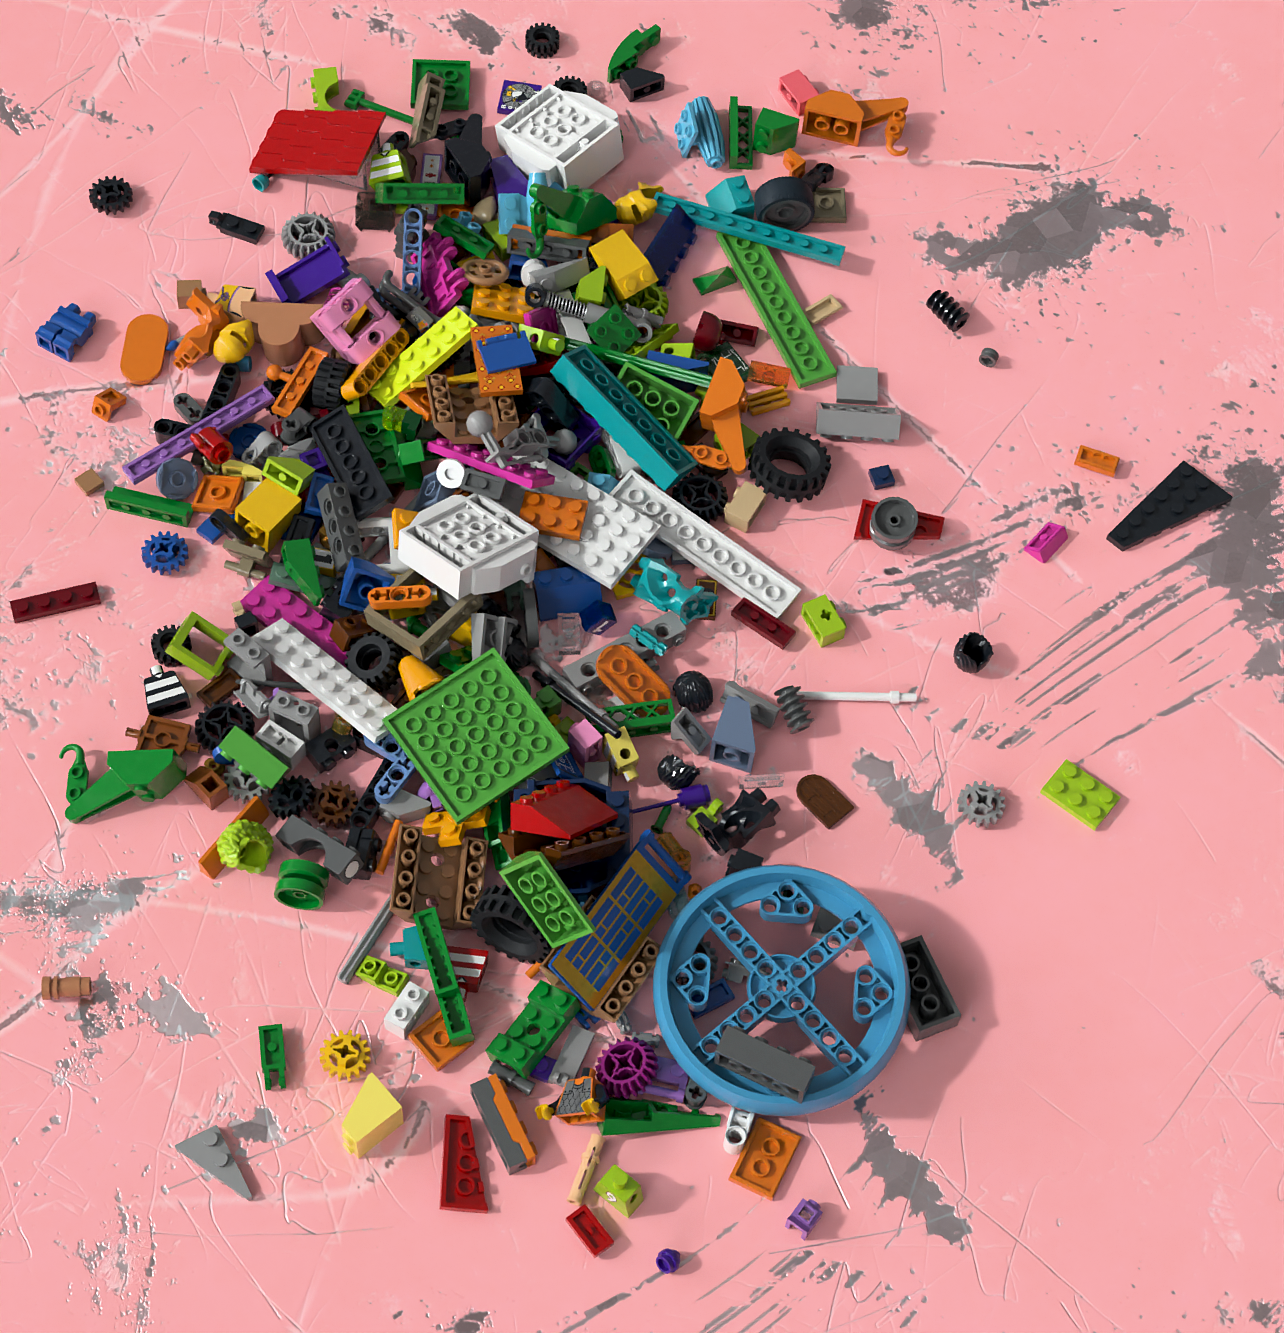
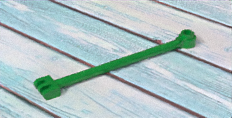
[344,89,460,139]

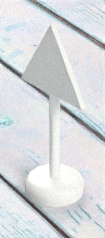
[436,458,466,488]

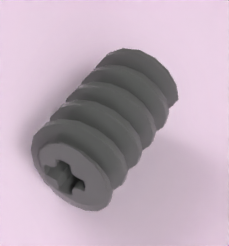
[774,685,815,734]

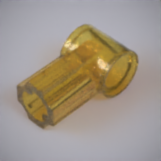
[656,832,691,876]

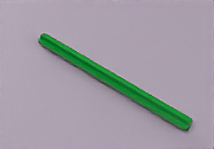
[564,337,713,388]

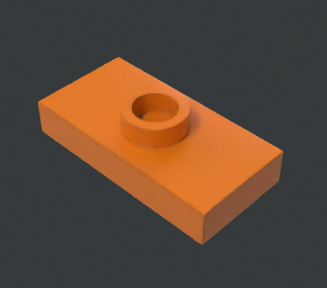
[1074,445,1120,477]

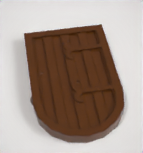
[796,774,854,829]

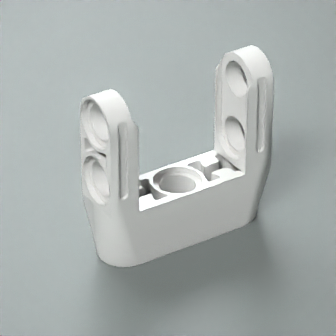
[356,517,411,575]

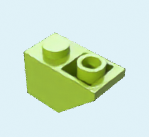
[575,266,608,306]

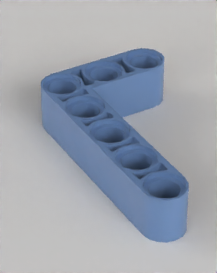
[375,208,424,308]

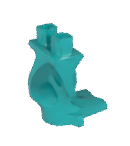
[630,557,719,625]

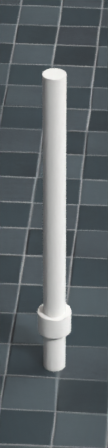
[797,691,917,704]

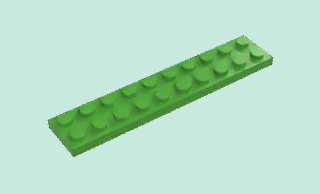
[716,232,837,389]

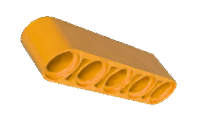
[341,328,409,401]

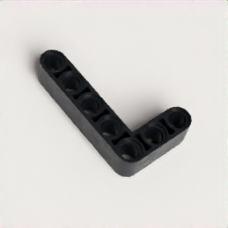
[154,363,241,453]
[513,377,580,431]
[349,727,410,830]

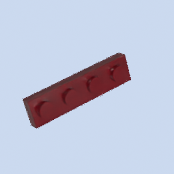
[10,581,101,623]

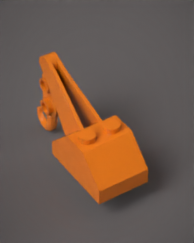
[801,90,909,156]
[682,357,749,475]

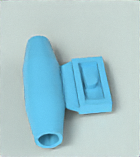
[498,173,551,234]

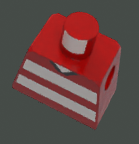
[447,946,489,1002]

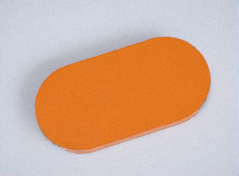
[120,314,169,385]
[596,645,670,718]

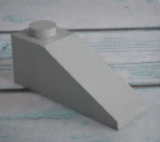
[528,257,590,297]

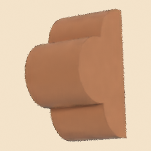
[241,301,325,367]

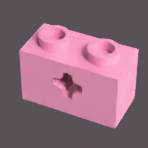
[568,718,603,769]

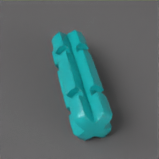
[629,624,668,656]

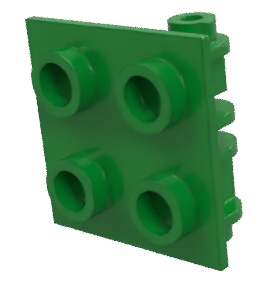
[586,303,642,352]

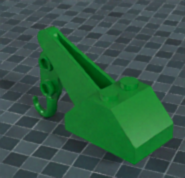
[526,183,617,259]
[59,744,187,824]

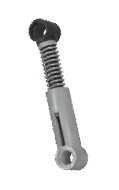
[525,283,653,343]

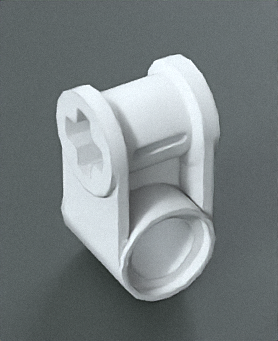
[723,1106,755,1155]

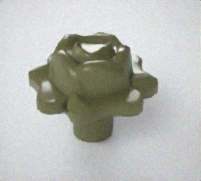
[200,456,222,475]

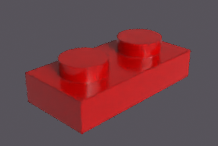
[565,1204,614,1259]

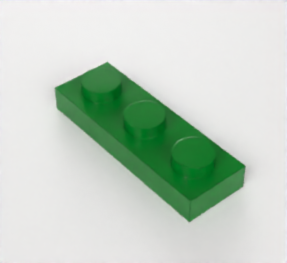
[433,214,495,260]

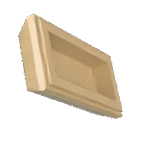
[802,294,843,327]

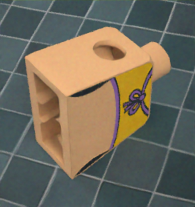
[207,284,257,324]

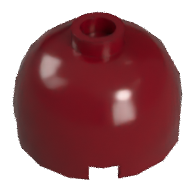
[692,311,726,353]

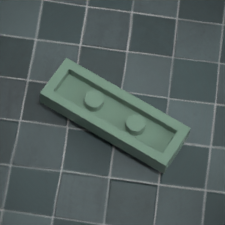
[268,561,336,599]

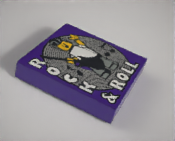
[497,80,542,115]

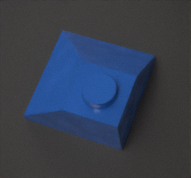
[339,557,395,612]

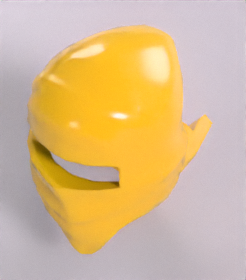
[614,182,664,226]
[213,319,255,363]

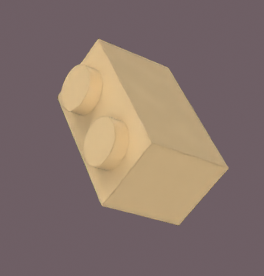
[723,481,767,533]

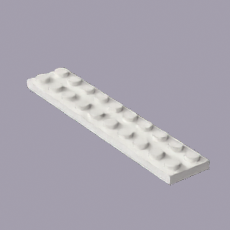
[609,469,802,619]

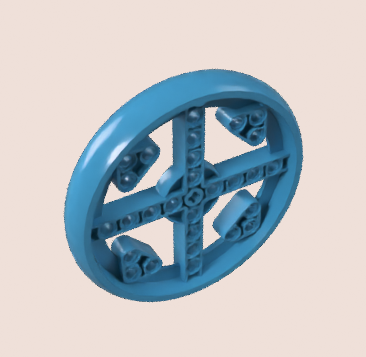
[653,864,911,1117]

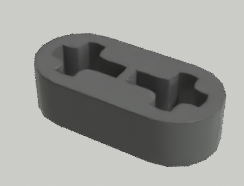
[173,393,204,425]

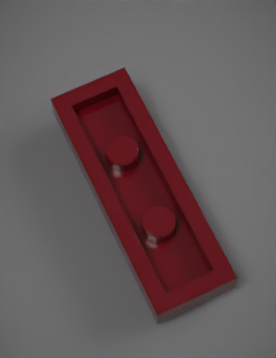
[731,597,796,650]

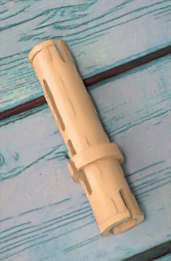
[566,1134,606,1206]

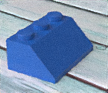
[532,566,604,622]

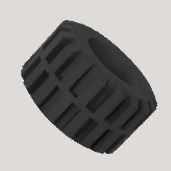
[312,357,353,411]
[345,632,404,693]

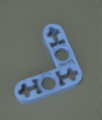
[363,734,417,804]

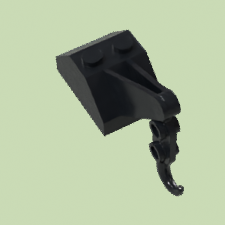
[433,114,492,207]

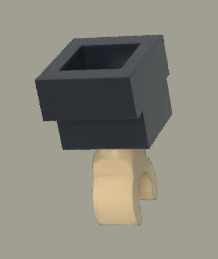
[231,600,259,637]

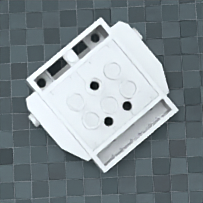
[495,84,624,189]
[398,494,539,600]

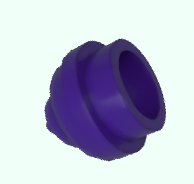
[656,1248,680,1274]

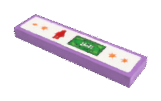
[420,153,443,220]

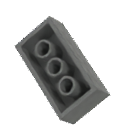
[901,935,962,1042]
[714,1025,816,1104]

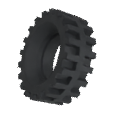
[748,427,831,503]
[470,885,553,964]

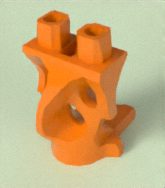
[173,287,229,371]

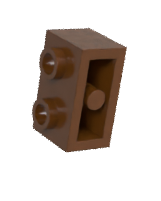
[329,614,380,652]

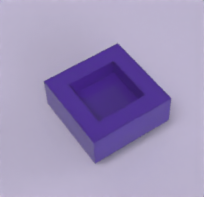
[529,1055,557,1084]

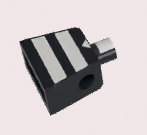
[144,665,191,717]

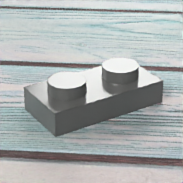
[460,468,508,501]

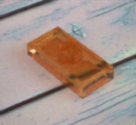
[747,360,791,389]

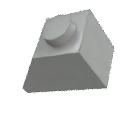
[379,789,432,824]

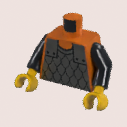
[535,1067,610,1125]

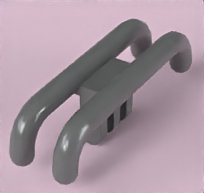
[379,270,443,329]

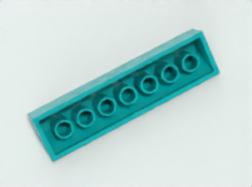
[550,344,699,491]

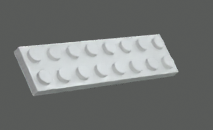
[251,618,397,743]

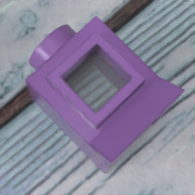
[785,1198,823,1241]

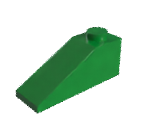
[398,437,447,465]

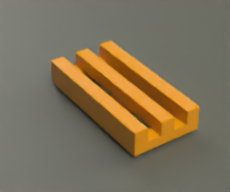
[747,385,791,416]

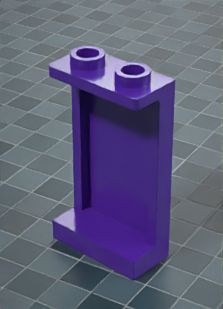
[265,236,350,303]

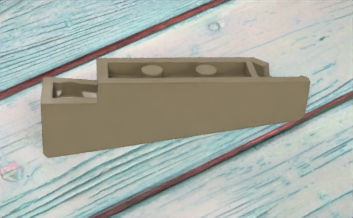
[409,72,445,148]

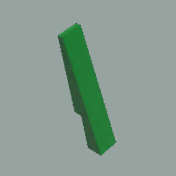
[413,907,476,1047]

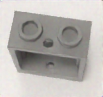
[268,689,322,743]

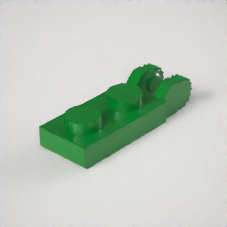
[258,1024,286,1091]

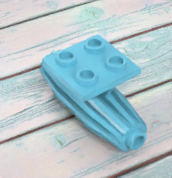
[674,96,725,169]

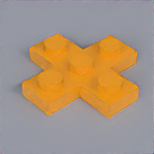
[422,805,491,848]

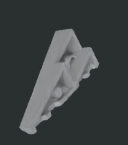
[471,613,518,661]

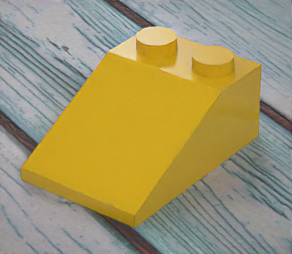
[589,229,658,302]

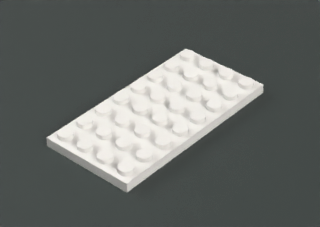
[490,456,661,589]

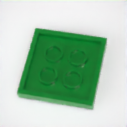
[410,59,470,110]

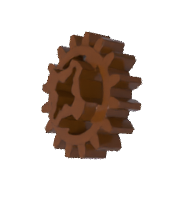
[309,780,358,828]

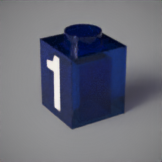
[579,600,617,635]

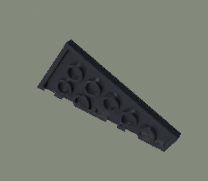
[1106,460,1233,551]

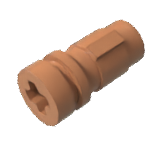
[41,976,92,1000]

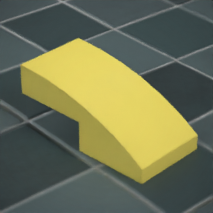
[222,459,265,482]

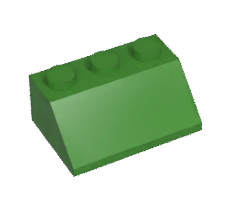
[218,725,292,790]

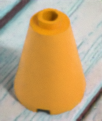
[398,655,445,701]

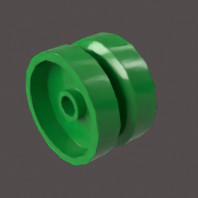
[274,859,330,910]

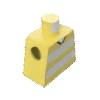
[602,726,640,783]

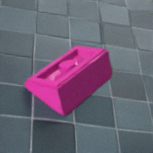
[1024,522,1068,563]

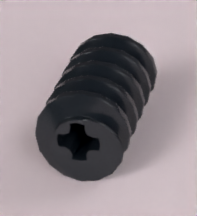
[926,290,970,332]

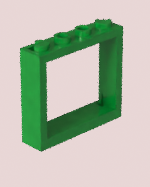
[375,183,464,204]

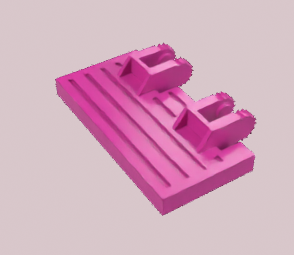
[411,232,469,317]

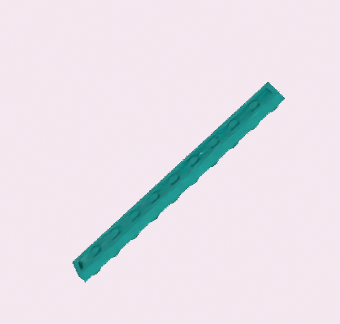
[654,192,846,266]

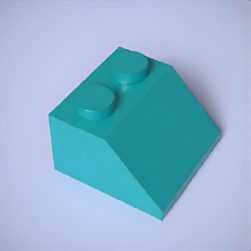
[705,175,755,220]

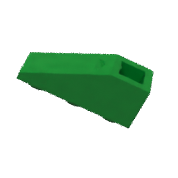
[281,538,324,606]

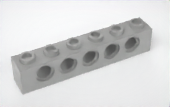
[562,611,687,696]

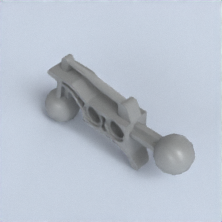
[466,410,577,469]

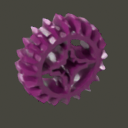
[595,1036,659,1099]

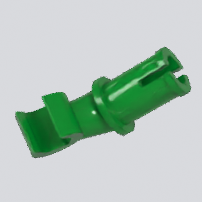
[406,614,429,637]

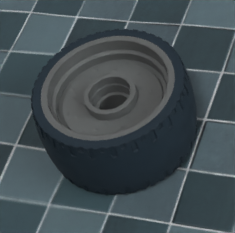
[754,176,815,232]

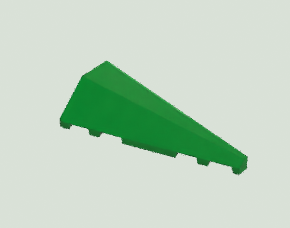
[597,1095,721,1136]

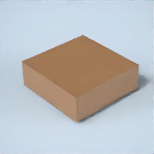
[74,468,105,496]

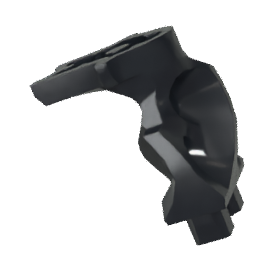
[695,788,781,856]

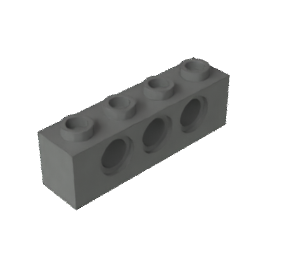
[317,483,366,572]

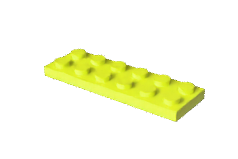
[367,306,479,409]

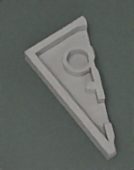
[174,1125,253,1201]

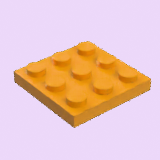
[470,283,535,324]

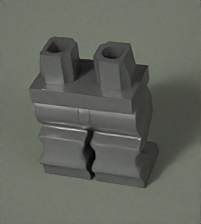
[393,204,430,263]

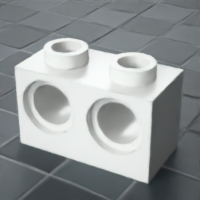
[255,719,306,771]
[384,981,430,1040]

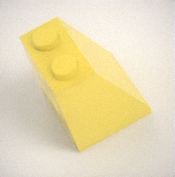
[341,1072,404,1159]

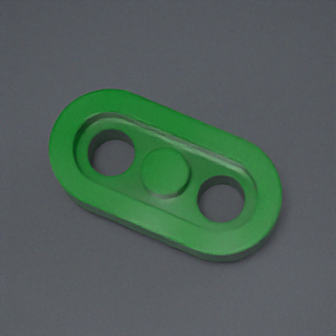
[588,445,616,478]

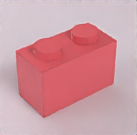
[778,69,819,116]

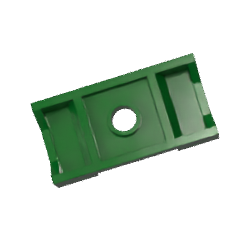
[485,980,581,1079]

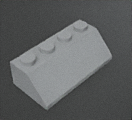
[815,402,901,442]

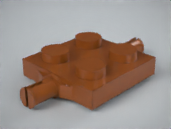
[125,715,201,757]

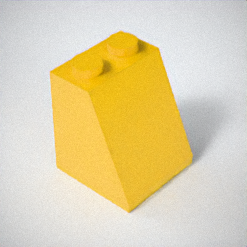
[235,478,302,553]

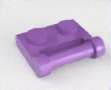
[638,1056,688,1104]

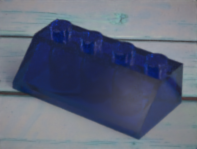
[643,204,698,289]

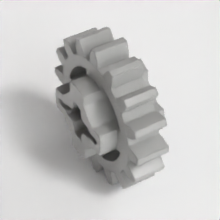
[224,760,269,804]
[956,781,1006,828]

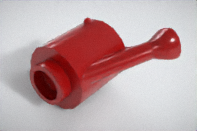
[189,427,233,465]

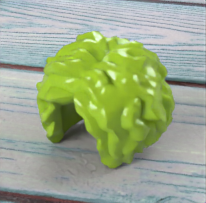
[216,819,274,874]

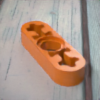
[367,585,432,610]

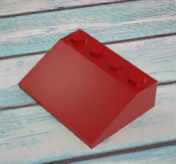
[510,780,618,840]

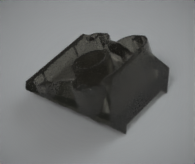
[355,191,396,232]

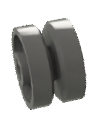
[869,497,918,551]

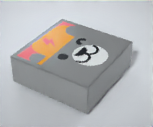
[406,306,433,331]

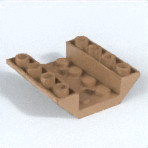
[425,374,519,444]
[389,823,488,930]
[539,895,661,1023]

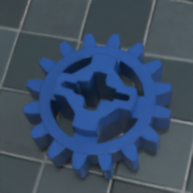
[141,531,189,575]

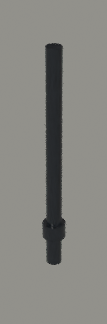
[532,670,622,739]

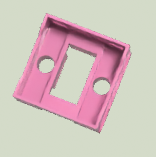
[310,278,401,365]

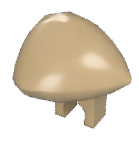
[472,196,498,232]

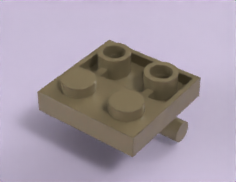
[222,538,274,580]

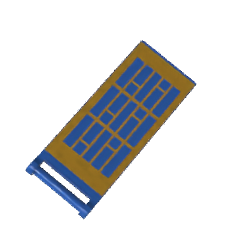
[548,829,692,1011]

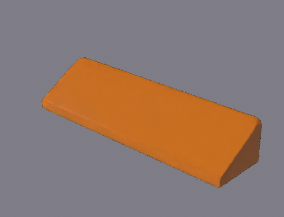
[198,796,269,879]

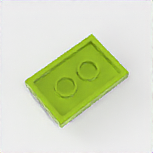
[1040,759,1121,831]

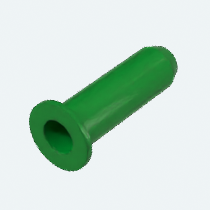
[651,805,672,834]

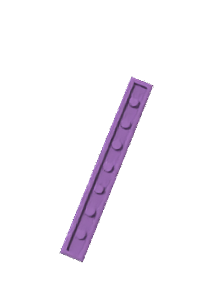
[122,384,275,485]

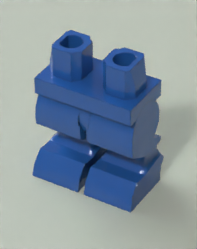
[35,303,96,362]

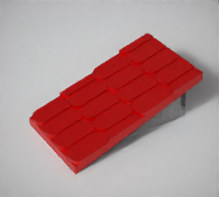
[249,109,386,191]

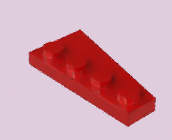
[853,499,945,540]
[439,1114,488,1214]

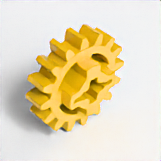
[319,1030,371,1082]

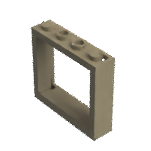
[363,568,484,661]

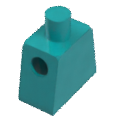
[390,926,429,970]

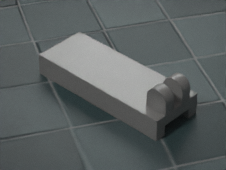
[719,680,780,729]
[548,1025,595,1087]

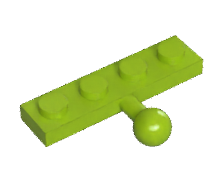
[624,323,680,358]

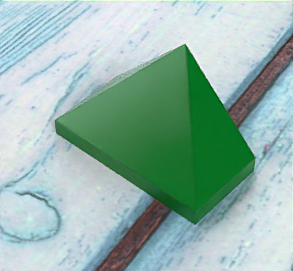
[692,266,737,296]

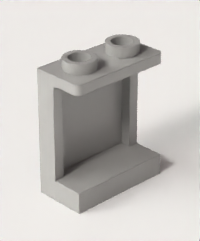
[223,627,273,691]

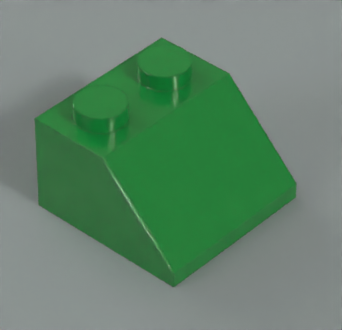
[753,107,800,155]

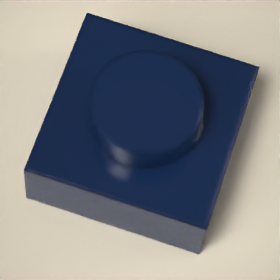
[868,465,895,490]

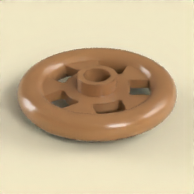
[461,258,509,286]

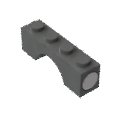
[275,815,364,885]

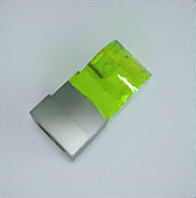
[382,406,423,441]

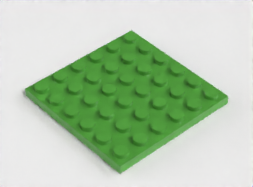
[382,647,570,826]

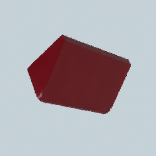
[720,319,759,347]

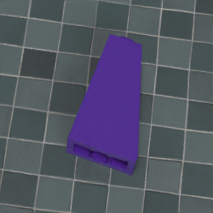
[490,155,528,205]

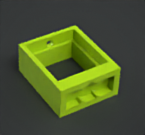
[165,611,233,681]

